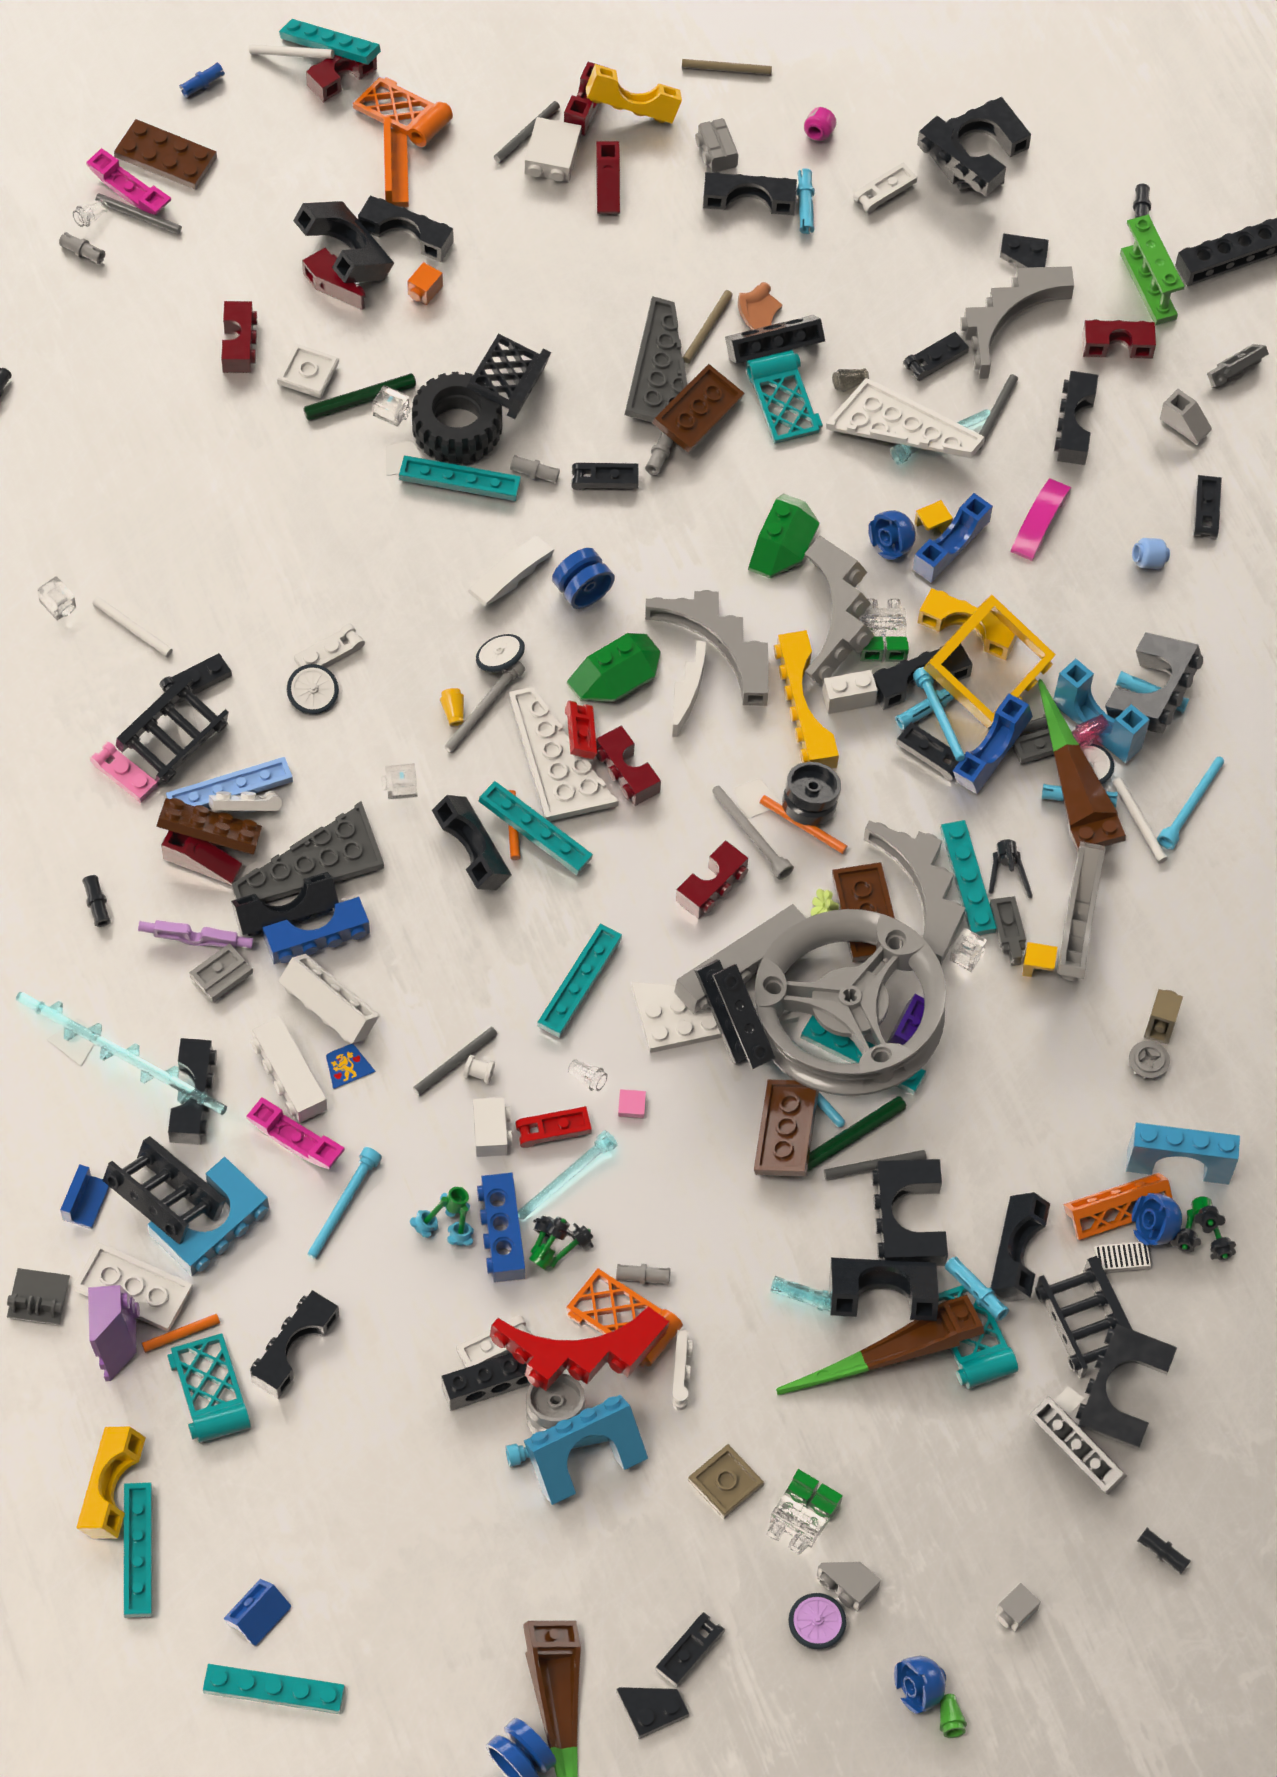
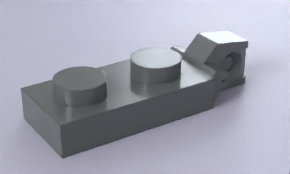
[1207,344,1269,387]
[990,896,1026,965]

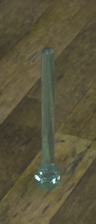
[890,409,990,465]
[518,1130,618,1219]

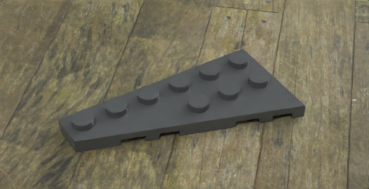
[624,296,688,422]
[232,801,384,903]

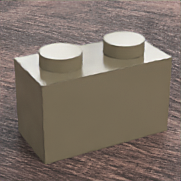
[1144,989,1183,1045]

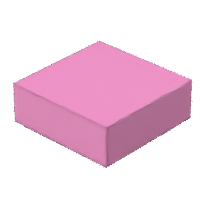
[618,1089,646,1118]

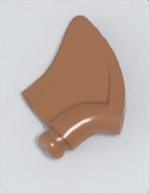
[738,282,783,330]

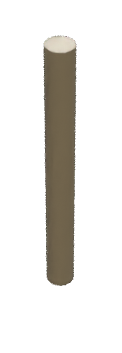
[682,59,772,75]
[682,290,733,364]

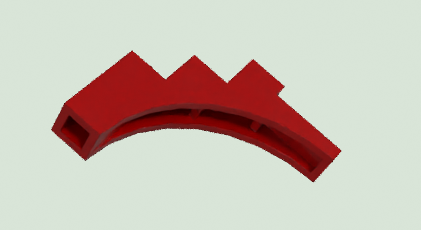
[489,1306,669,1391]

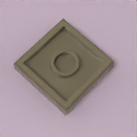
[688,1444,764,1519]

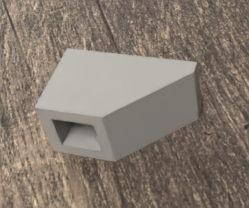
[1160,389,1212,445]
[817,1562,881,1611]

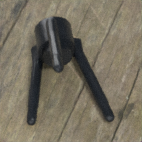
[989,839,1033,898]

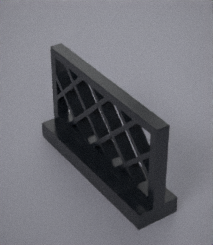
[466,333,552,419]

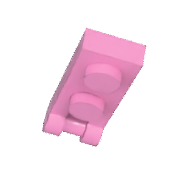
[90,742,158,803]

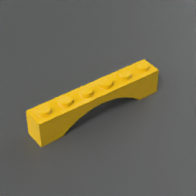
[774,630,839,769]

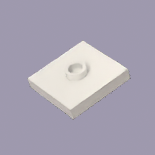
[277,343,339,399]

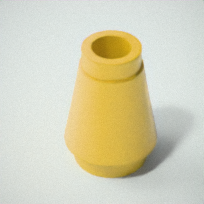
[440,688,464,727]

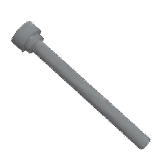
[445,661,525,752]
[712,786,794,880]

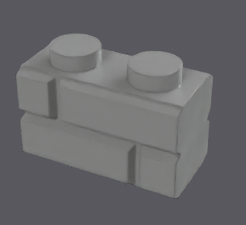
[695,118,738,172]

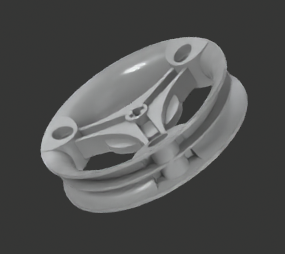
[755,909,946,1096]

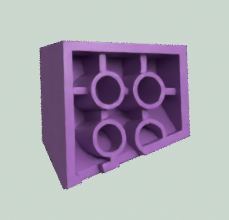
[88,1285,140,1381]

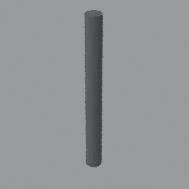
[494,101,560,163]
[95,193,182,234]
[979,374,1018,450]
[413,1026,497,1096]
[823,1150,927,1180]

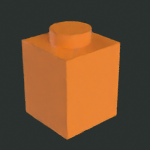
[407,262,443,305]

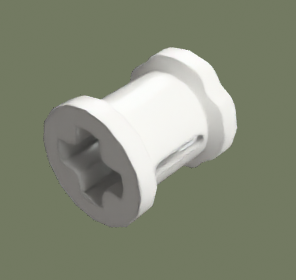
[463,1055,495,1084]

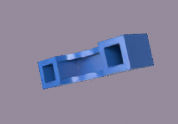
[912,493,993,583]
[953,693,1033,794]
[263,897,370,964]

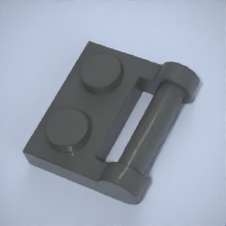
[1012,714,1054,764]

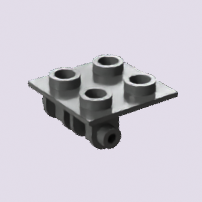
[7,1268,70,1325]

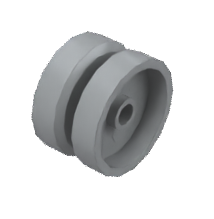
[526,1373,585,1434]

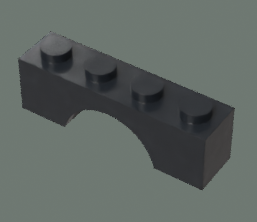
[917,115,1006,197]
[703,172,797,216]
[358,195,454,262]
[1054,371,1098,465]
[873,643,973,710]
[431,795,512,890]
[231,872,339,936]
[168,1038,217,1145]
[990,1192,1050,1301]
[250,1290,339,1399]

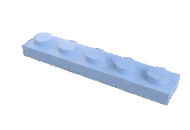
[166,757,293,808]

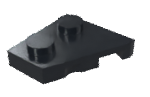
[1000,233,1049,268]
[616,1687,689,1739]

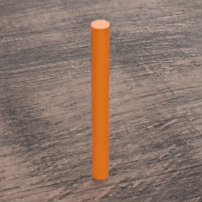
[759,795,848,854]

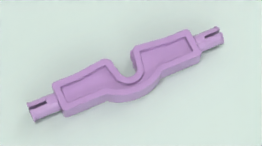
[138,920,253,949]

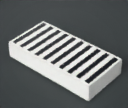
[1094,1242,1151,1273]

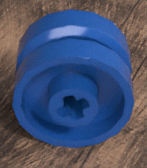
[552,548,615,609]
[486,1718,556,1777]

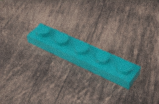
[279,18,381,65]
[399,455,521,501]
[478,781,593,875]
[940,820,996,937]
[537,923,622,1038]
[800,1015,926,1095]
[124,1482,152,1618]
[202,1664,345,1715]

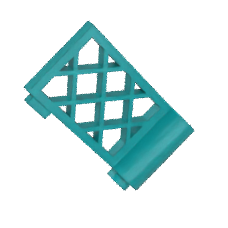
[746,350,823,444]
[939,1285,1018,1389]
[167,1333,251,1443]

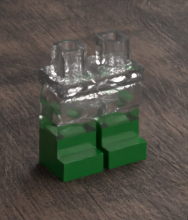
[860,599,909,662]
[767,1469,843,1555]

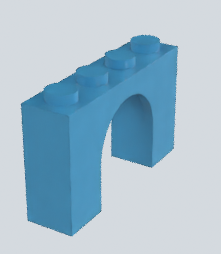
[1053,658,1150,764]
[1126,1123,1240,1185]
[147,1157,269,1276]
[524,1395,648,1505]

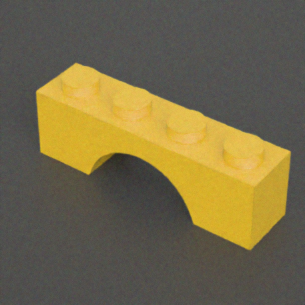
[586,64,682,124]
[917,588,1018,661]
[76,1426,146,1539]

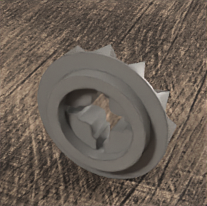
[1129,1041,1170,1080]

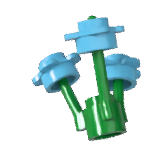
[410,1187,474,1246]

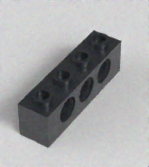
[725,315,825,363]
[441,1353,531,1411]

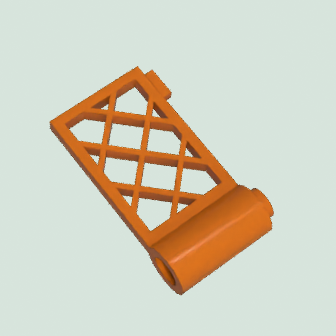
[353,77,453,147]
[566,1268,683,1367]

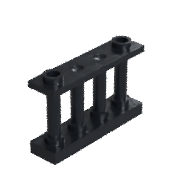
[115,673,229,786]
[694,959,775,1069]
[102,1136,226,1244]
[1035,1256,1133,1379]

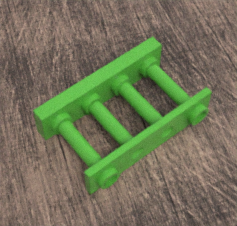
[1120,214,1185,326]

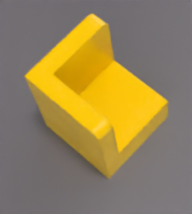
[914,500,953,534]
[1022,942,1058,977]

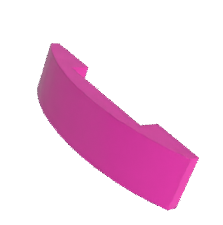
[86,148,171,215]
[1010,478,1071,561]
[246,1097,345,1169]

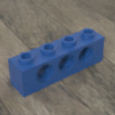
[477,1172,525,1282]

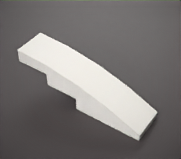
[468,535,554,606]
[672,641,706,737]

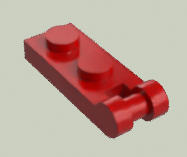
[565,700,597,760]
[515,1106,592,1148]

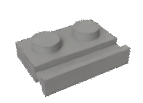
[189,943,253,1002]

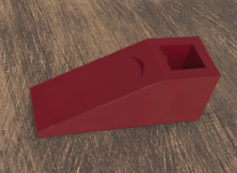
[596,141,620,214]
[302,247,366,310]
[161,831,242,885]

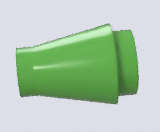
[940,1694,967,1738]

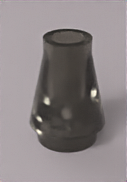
[832,368,869,392]

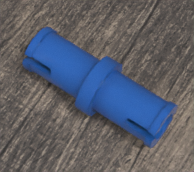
[179,62,225,98]

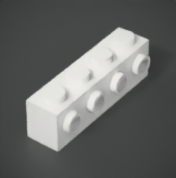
[278,954,379,1044]
[251,1017,327,1123]

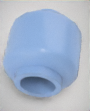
[1132,538,1170,569]

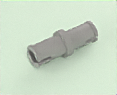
[59,232,106,264]
[645,432,673,475]
[510,455,560,484]
[616,1264,670,1285]

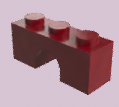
[306,55,377,103]
[564,61,608,136]
[221,301,258,373]
[1082,319,1156,359]
[596,725,661,806]
[675,840,748,919]

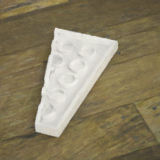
[826,378,984,458]
[509,687,619,821]
[631,982,799,1053]

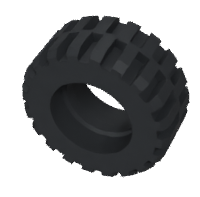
[412,372,502,465]

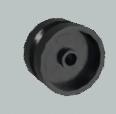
[782,762,841,826]

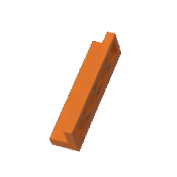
[384,117,409,207]
[1063,1173,1173,1240]

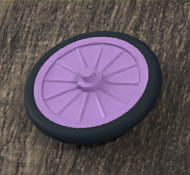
[788,1593,846,1650]

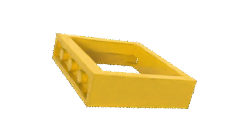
[923,595,1056,728]

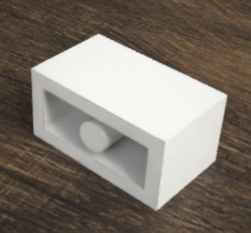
[822,670,877,714]
[473,1097,512,1157]

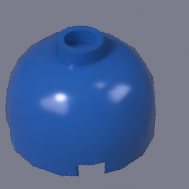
[868,510,916,560]
[1132,1193,1182,1246]
[894,1656,946,1714]

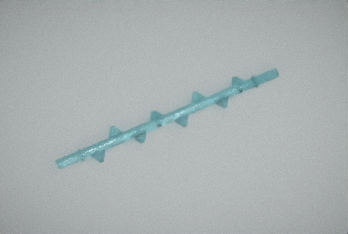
[16,992,227,1115]

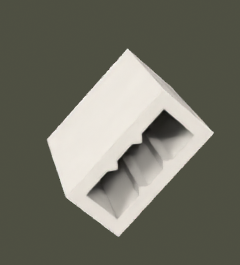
[524,117,581,182]

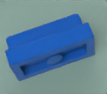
[60,1164,110,1229]
[223,1579,291,1646]

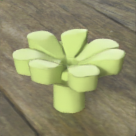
[811,889,839,916]

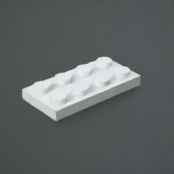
[73,1242,193,1332]

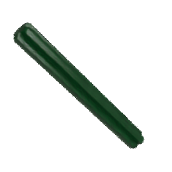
[303,373,416,420]
[807,1096,906,1172]

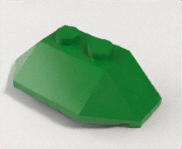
[748,493,820,578]
[567,633,661,702]

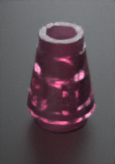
[1072,714,1110,748]

